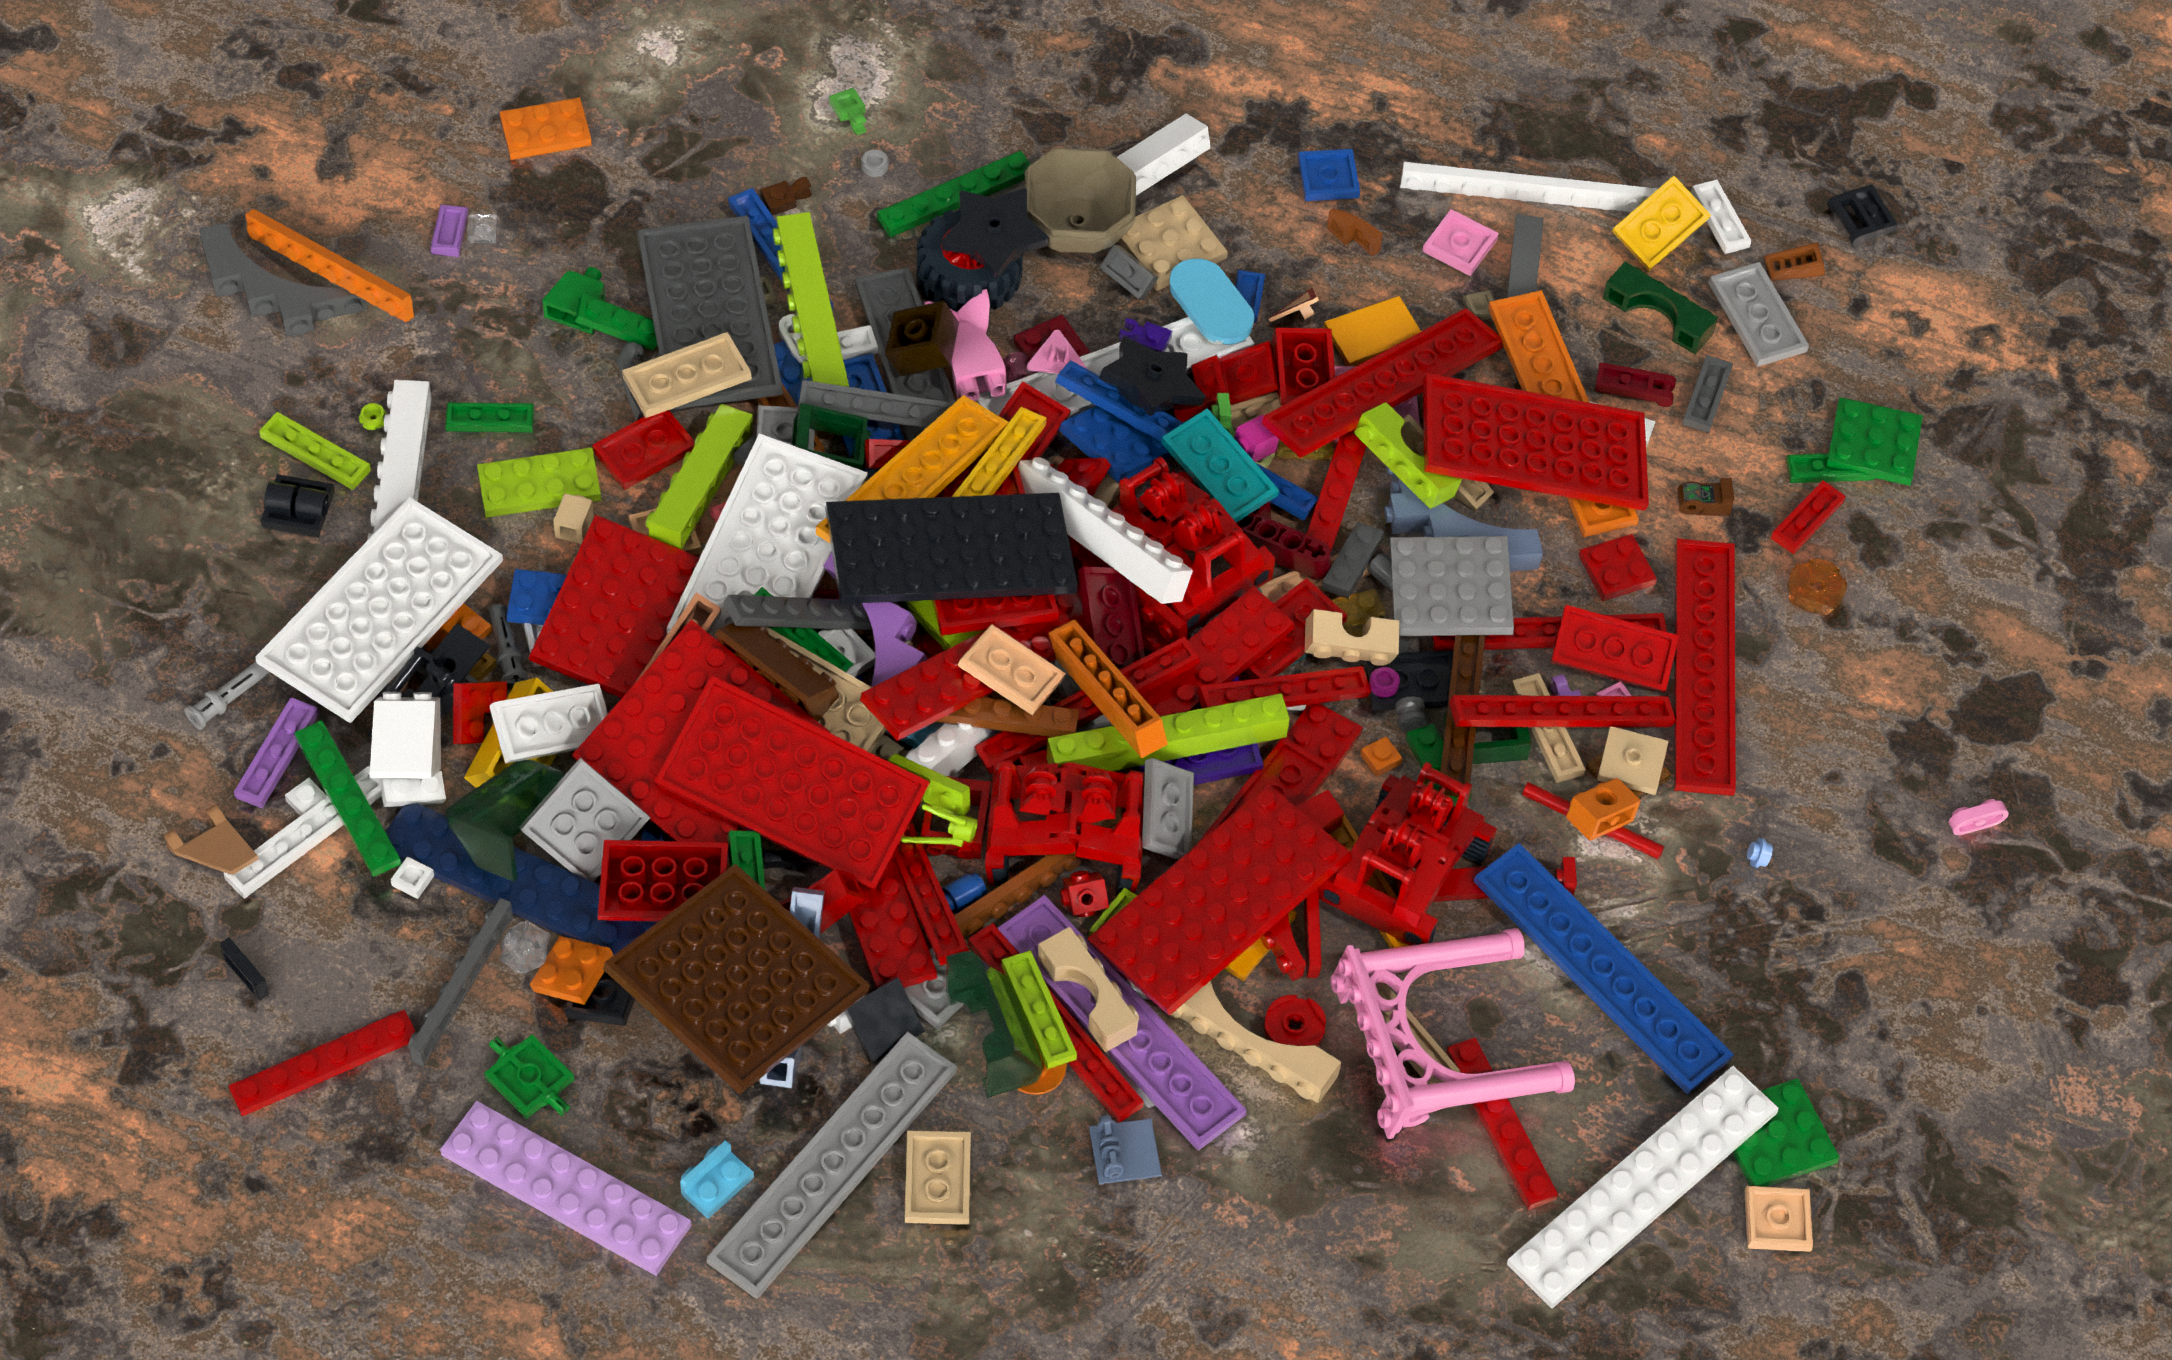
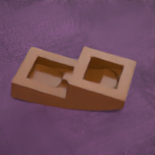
[1327,208,1383,256]

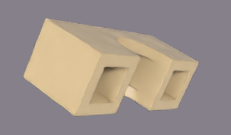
[1304,609,1399,666]

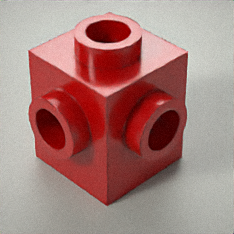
[1060,871,1109,917]

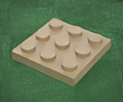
[1118,195,1228,291]

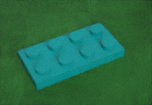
[1161,408,1279,523]

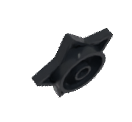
[941,188,1049,278]
[1099,336,1206,416]

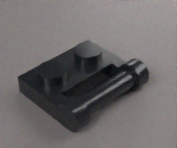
[1827,184,1898,246]

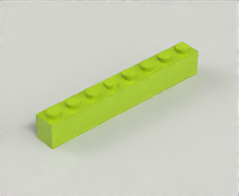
[772,212,849,387]
[1046,693,1290,771]

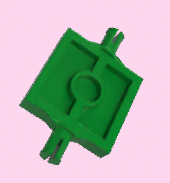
[484,1034,575,1120]

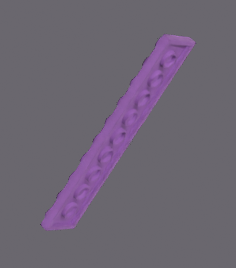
[998,895,1246,1151]

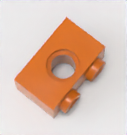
[1566,778,1641,841]

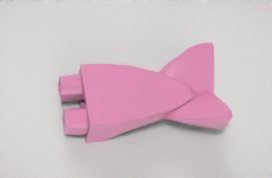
[925,289,1007,402]

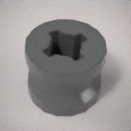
[1395,696,1428,732]

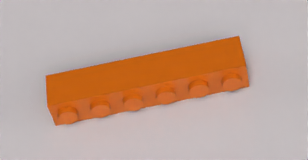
[1049,620,1168,758]

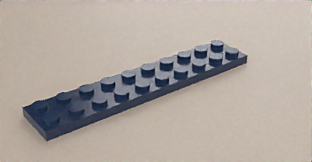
[385,803,659,955]

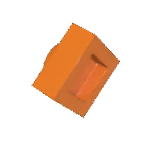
[1360,736,1403,777]

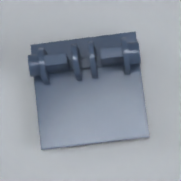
[1089,1116,1162,1184]

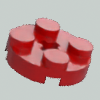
[1264,995,1326,1047]

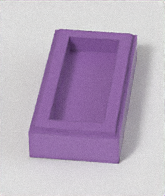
[431,205,469,257]

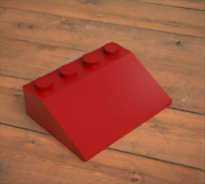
[598,840,729,921]

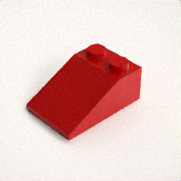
[1271,328,1335,405]

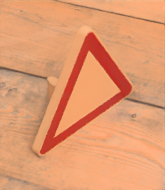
[1268,287,1319,322]

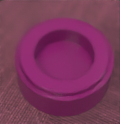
[1369,667,1400,697]

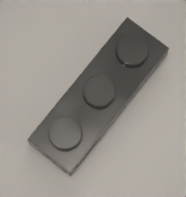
[1682,355,1733,433]
[1322,522,1384,599]

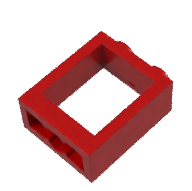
[921,776,991,859]

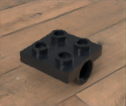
[261,474,335,538]

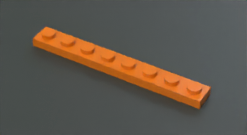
[245,209,414,322]

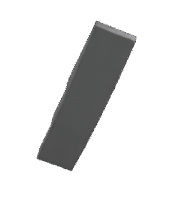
[1506,214,1544,298]

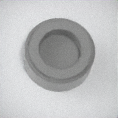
[861,150,889,177]

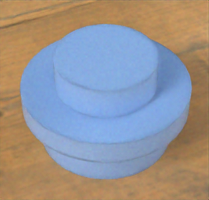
[1747,838,1773,868]

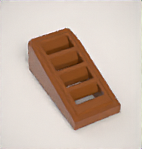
[1763,242,1825,281]

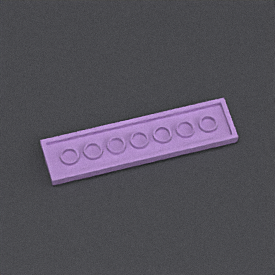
[440,1101,692,1276]

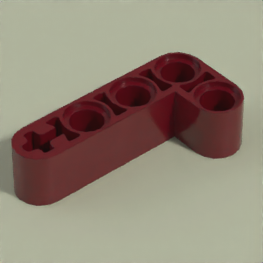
[1237,501,1331,580]

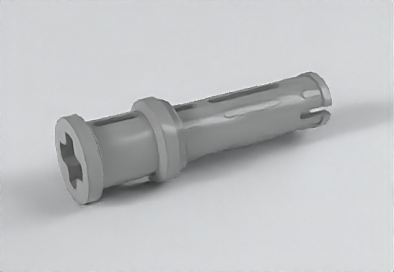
[184,661,269,730]

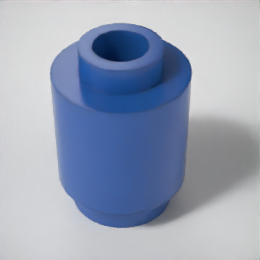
[942,873,987,914]

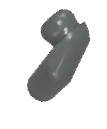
[616,341,644,378]

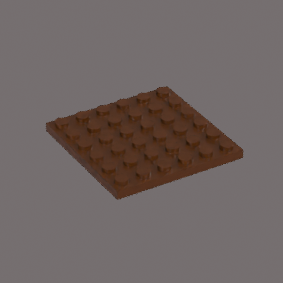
[603,864,870,1095]

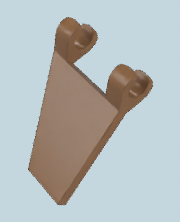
[163,805,259,875]

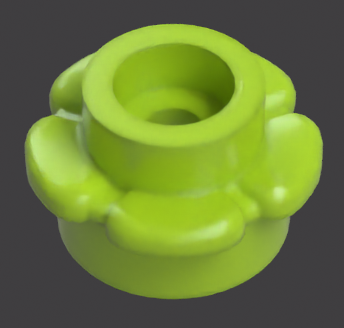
[359,403,387,430]

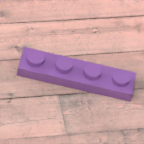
[234,698,319,809]

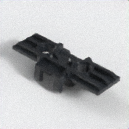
[368,623,490,739]

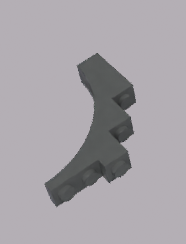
[199,222,368,337]

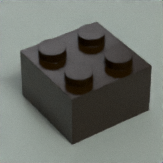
[885,301,959,376]

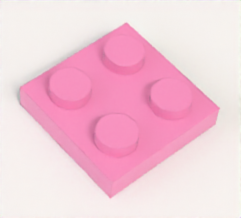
[1422,209,1499,276]

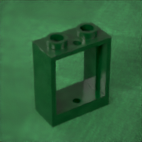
[791,403,871,471]
[1444,694,1531,765]

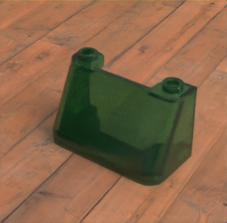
[946,951,1043,1098]

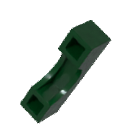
[1603,261,1718,355]

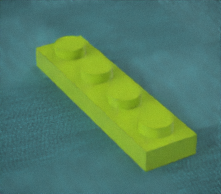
[259,412,371,490]
[1001,950,1077,1069]

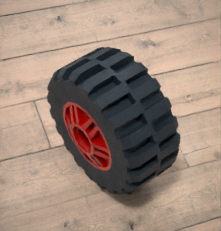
[916,208,1023,312]

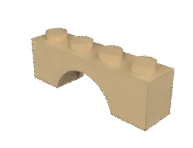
[1037,927,1139,1052]

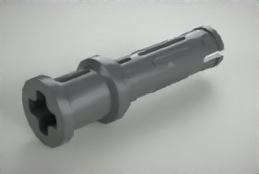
[488,604,528,688]

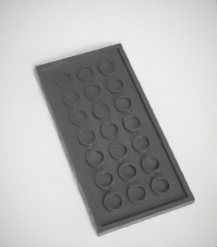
[637,216,783,410]

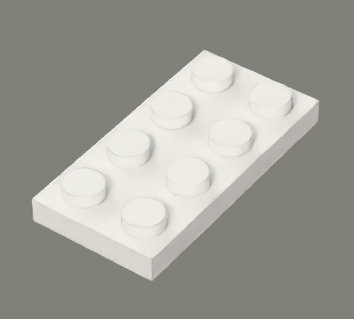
[489,684,608,764]

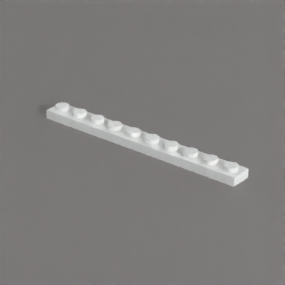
[1400,162,1658,212]

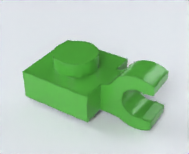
[829,87,866,136]
[1211,393,1235,438]

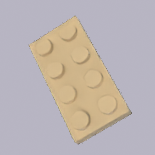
[622,332,752,418]

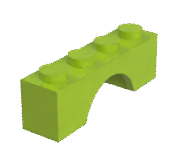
[1354,402,1463,509]

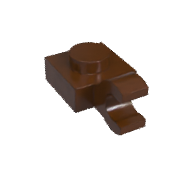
[760,177,812,216]

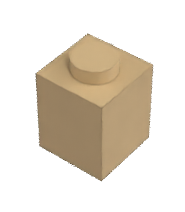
[553,493,594,544]

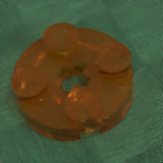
[1787,559,1847,615]

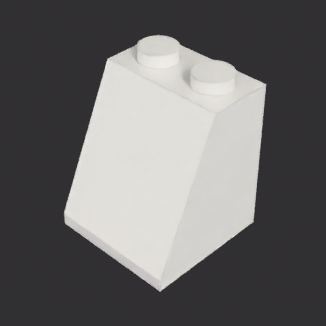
[370,692,441,778]

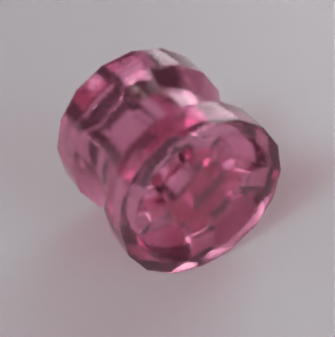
[1003,352,1034,383]

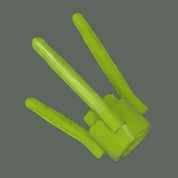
[901,799,978,847]

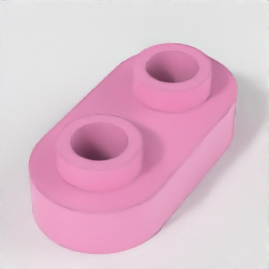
[1948,799,2009,835]

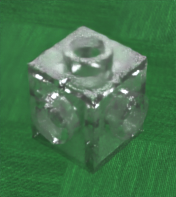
[499,920,550,974]

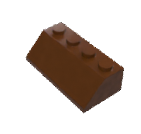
[715,622,840,721]

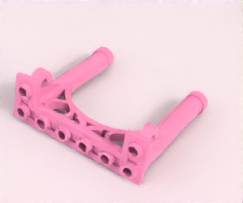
[1331,928,1575,1139]

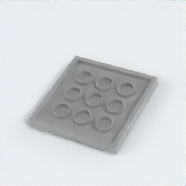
[1390,536,1514,636]

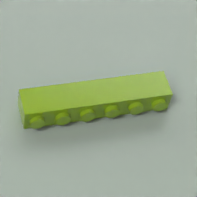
[646,404,753,550]

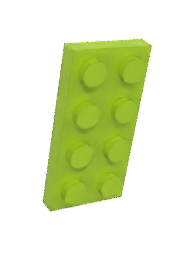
[477,448,601,518]

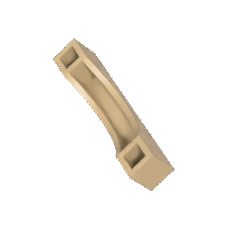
[1171,981,1341,1103]

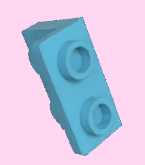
[680,1140,754,1219]

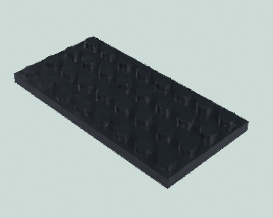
[825,493,1078,604]

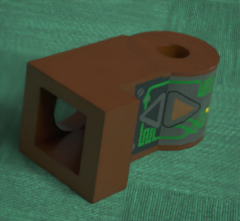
[1677,478,1734,516]

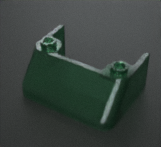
[446,760,566,882]

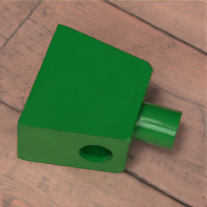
[542,267,606,335]

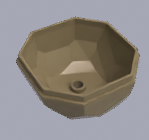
[1024,148,1136,253]

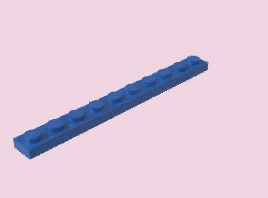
[1055,360,1319,520]

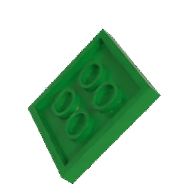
[1826,397,1923,486]
[1732,1078,1840,1187]

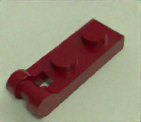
[1594,362,1676,407]

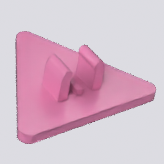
[1027,330,1087,374]

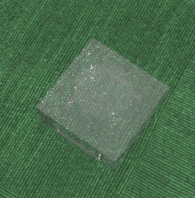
[467,214,498,243]

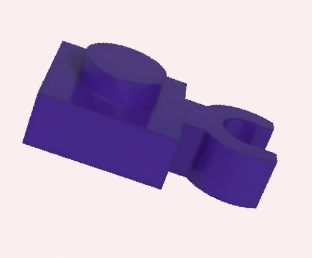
[1119,318,1173,352]

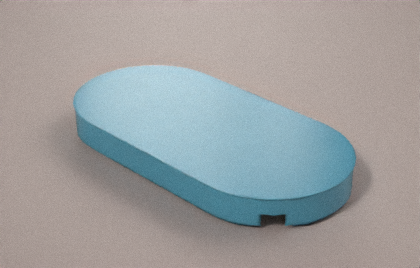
[1170,258,1254,345]

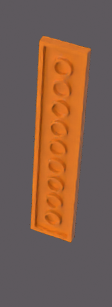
[1488,290,1639,538]

